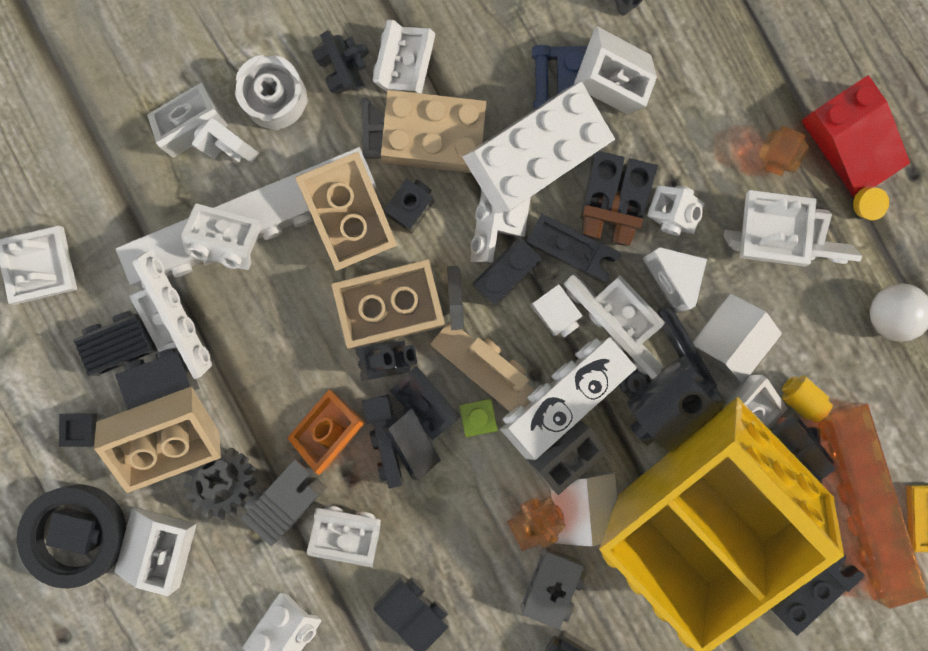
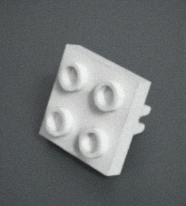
[740,190,817,267]
[0,226,77,305]

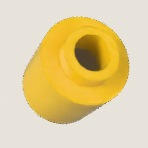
[781,375,833,423]

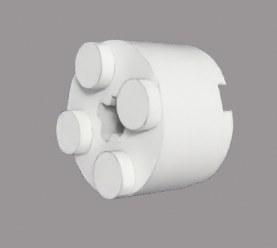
[235,55,308,131]

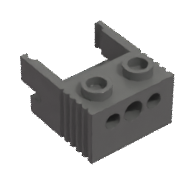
[241,457,327,547]

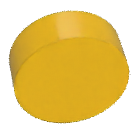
[853,187,889,220]

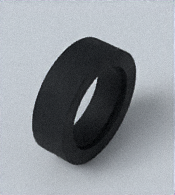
[17,484,126,589]

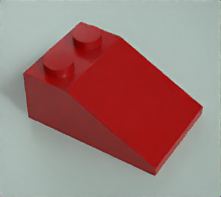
[801,75,910,198]

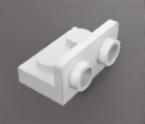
[192,117,259,163]
[181,203,261,270]

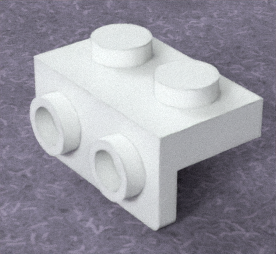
[373,20,435,94]
[307,506,381,567]
[242,593,322,651]

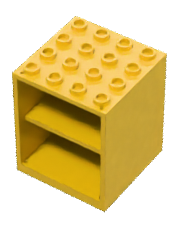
[599,396,844,651]

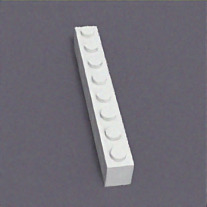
[115,147,377,288]

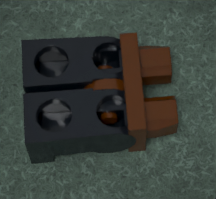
[580,151,658,247]

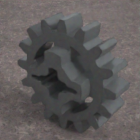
[183,446,258,520]

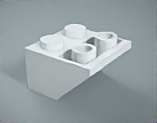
[574,26,657,114]
[115,507,197,596]

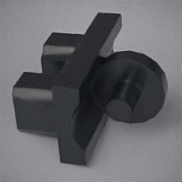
[312,30,369,94]
[355,340,417,381]

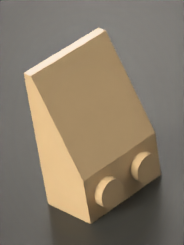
[295,151,397,271]

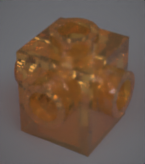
[507,496,566,551]

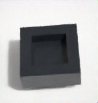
[59,413,97,447]

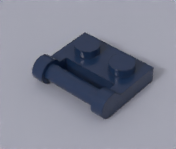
[531,45,591,110]

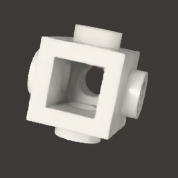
[647,185,705,236]

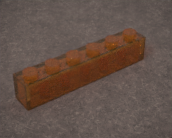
[818,403,928,609]

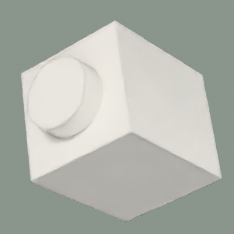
[530,284,582,337]

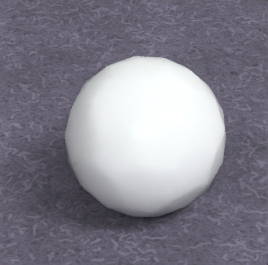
[870,283,928,342]

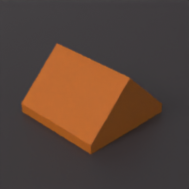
[287,389,366,475]

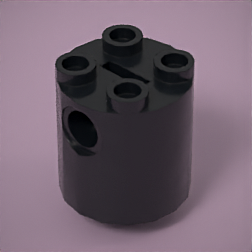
[627,355,727,453]

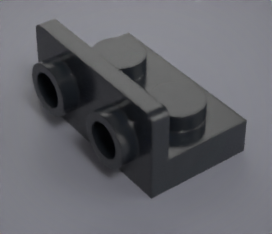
[389,366,461,440]

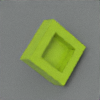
[459,399,498,437]

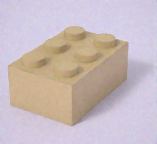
[381,90,486,173]
[331,259,446,350]
[94,386,221,493]

